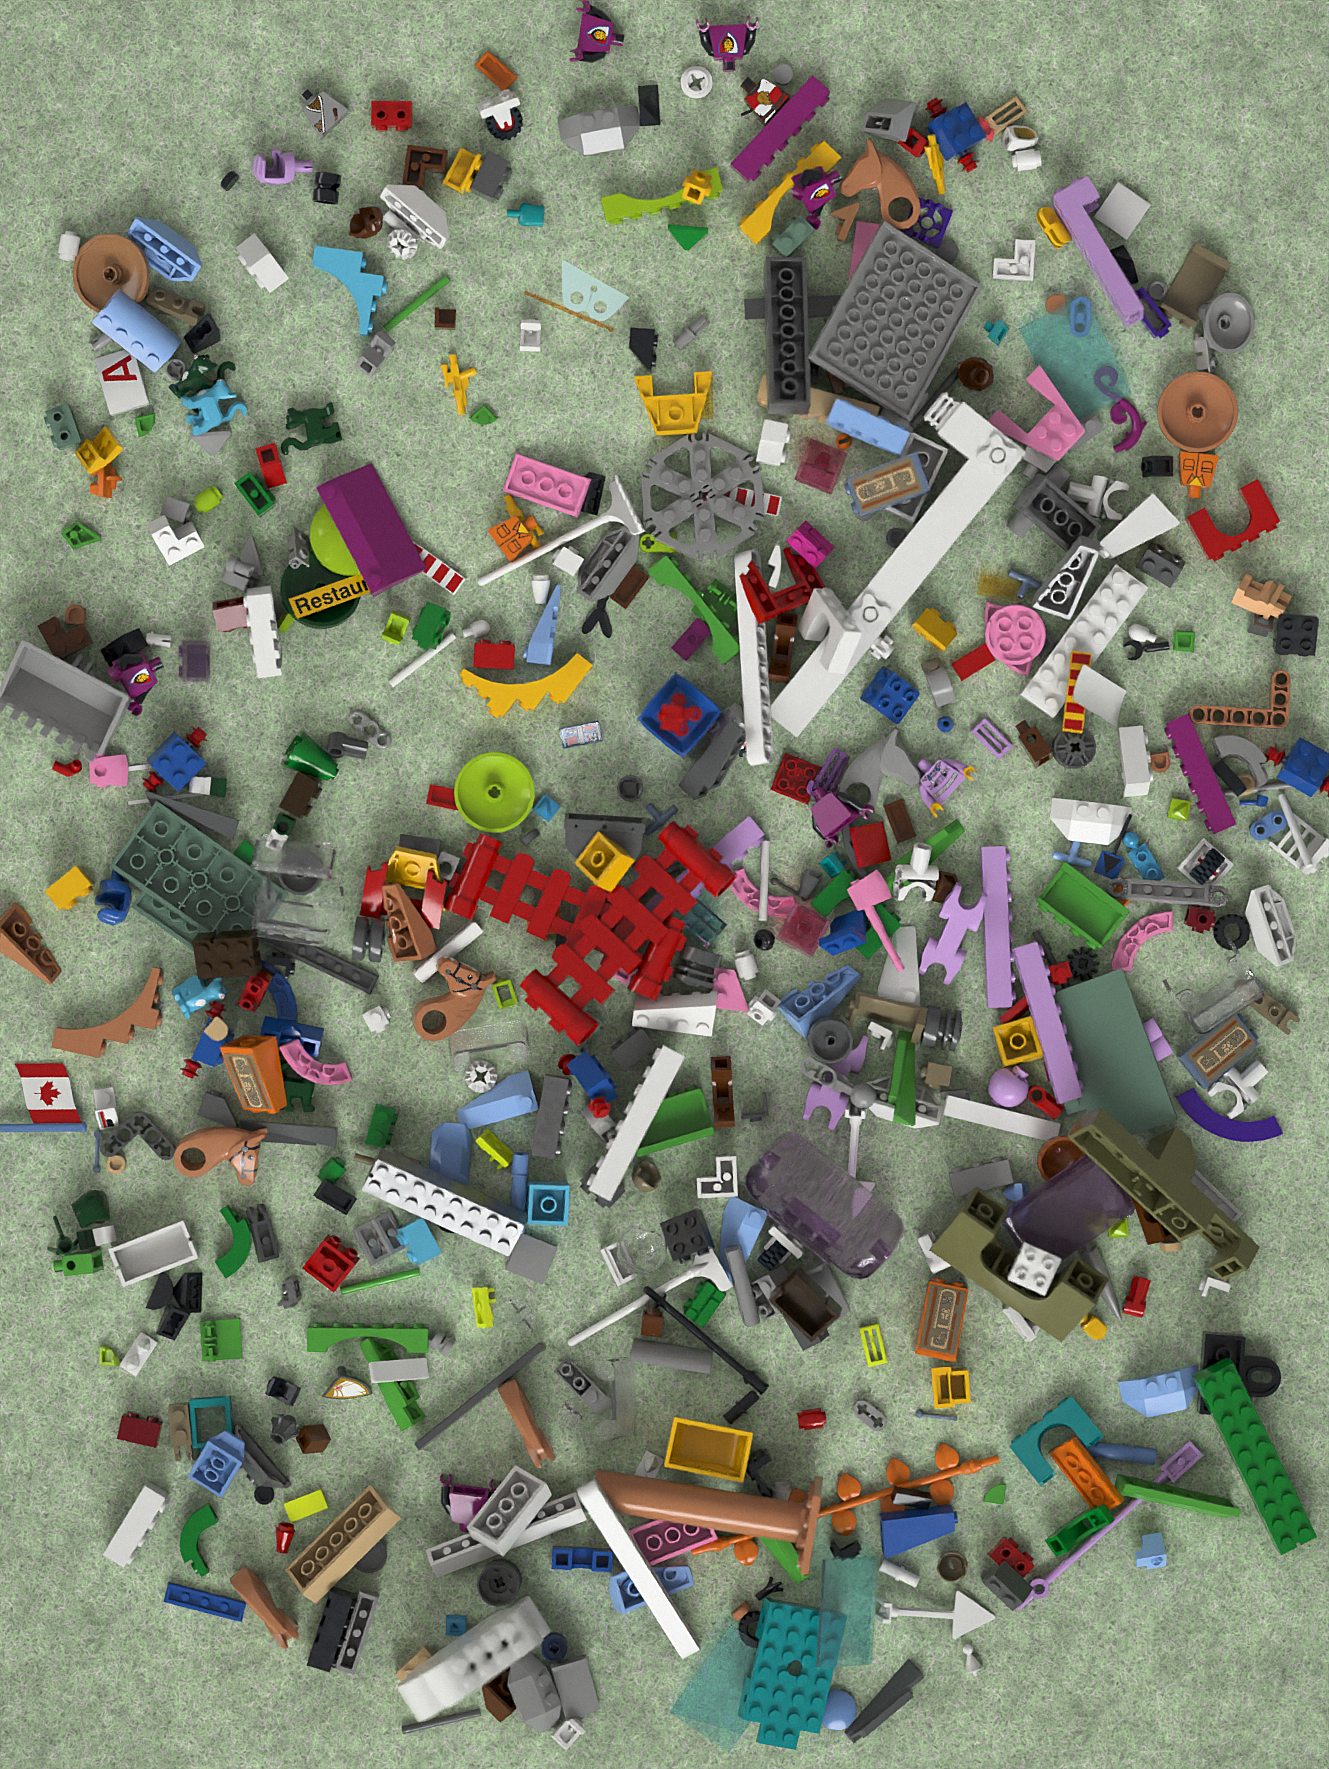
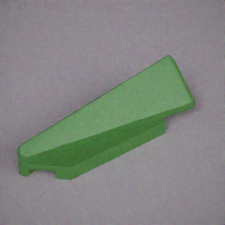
[884,819,965,898]
[887,1030,916,1126]
[360,1337,426,1431]
[759,1537,810,1583]

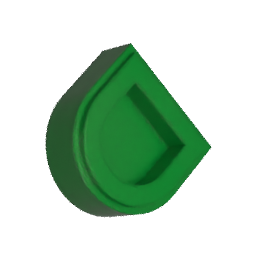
[233,840,256,864]

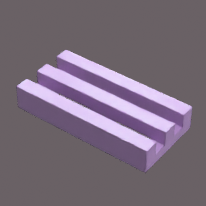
[971,717,1013,760]

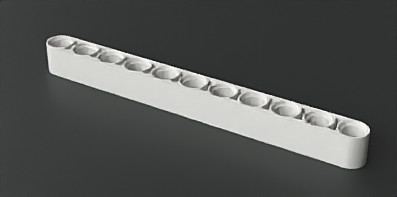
[734,549,774,766]
[577,1480,701,1659]

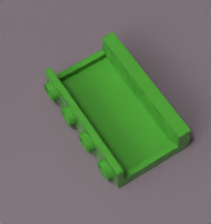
[1036,862,1130,950]
[624,1085,715,1157]

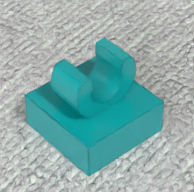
[983,319,1009,346]
[819,852,847,879]

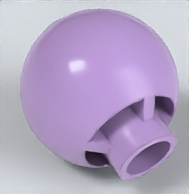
[988,1064,1029,1107]

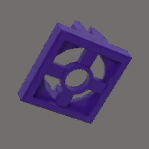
[902,197,953,249]

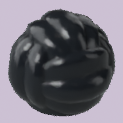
[754,929,775,951]

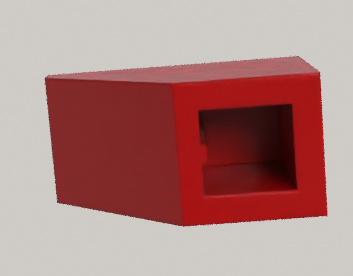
[255,443,287,489]

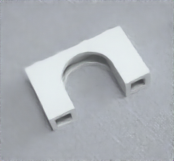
[797,588,862,674]

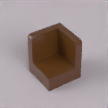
[434,307,456,330]
[932,871,959,904]
[296,1424,331,1454]

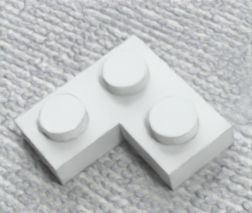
[993,239,1036,282]

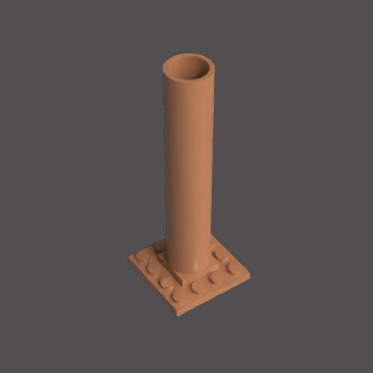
[595,1469,823,1575]

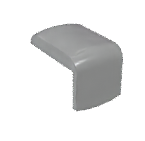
[804,1261,850,1320]
[550,1654,600,1719]

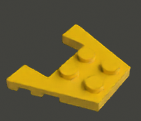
[634,371,713,436]
[385,846,446,911]

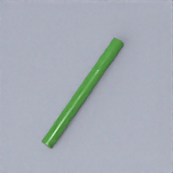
[383,275,450,332]
[340,1268,420,1295]

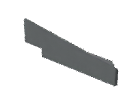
[679,721,746,800]
[145,791,240,839]
[240,1120,338,1147]
[844,1659,924,1744]

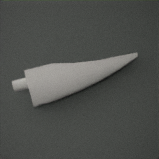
[1078,1239,1122,1322]

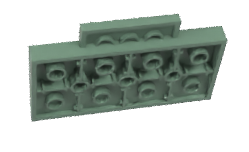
[109,801,289,951]
[1053,967,1178,1135]

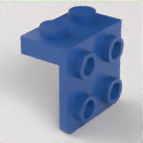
[860,666,920,724]
[819,910,866,956]

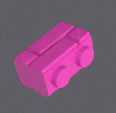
[786,520,835,569]

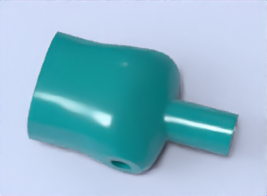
[507,203,545,227]

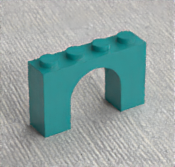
[1009,1396,1104,1487]

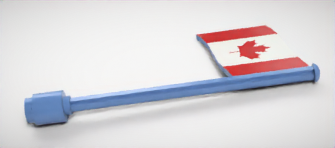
[0,1063,87,1133]

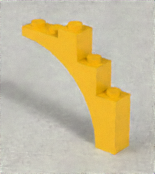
[459,653,593,718]

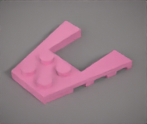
[988,365,1085,461]

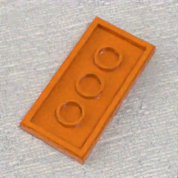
[1048,1436,1125,1510]

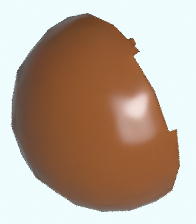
[1037,1135,1087,1186]

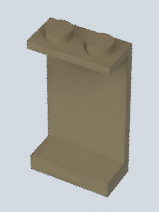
[1159,243,1231,329]
[846,991,928,1044]

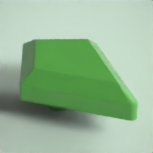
[61,521,102,549]

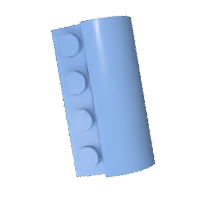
[92,289,182,373]

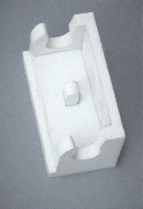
[600,1240,638,1287]

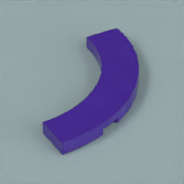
[1175,1088,1283,1142]

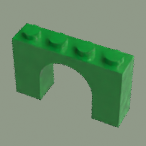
[810,869,902,960]

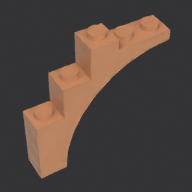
[51,967,164,1058]

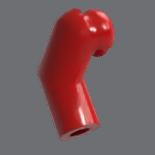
[52,759,82,777]

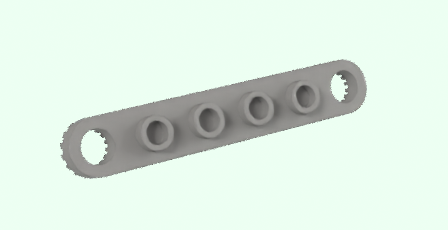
[1107,878,1229,907]

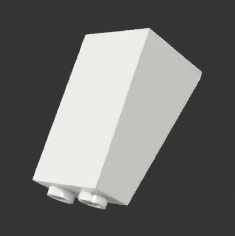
[1099,493,1180,560]

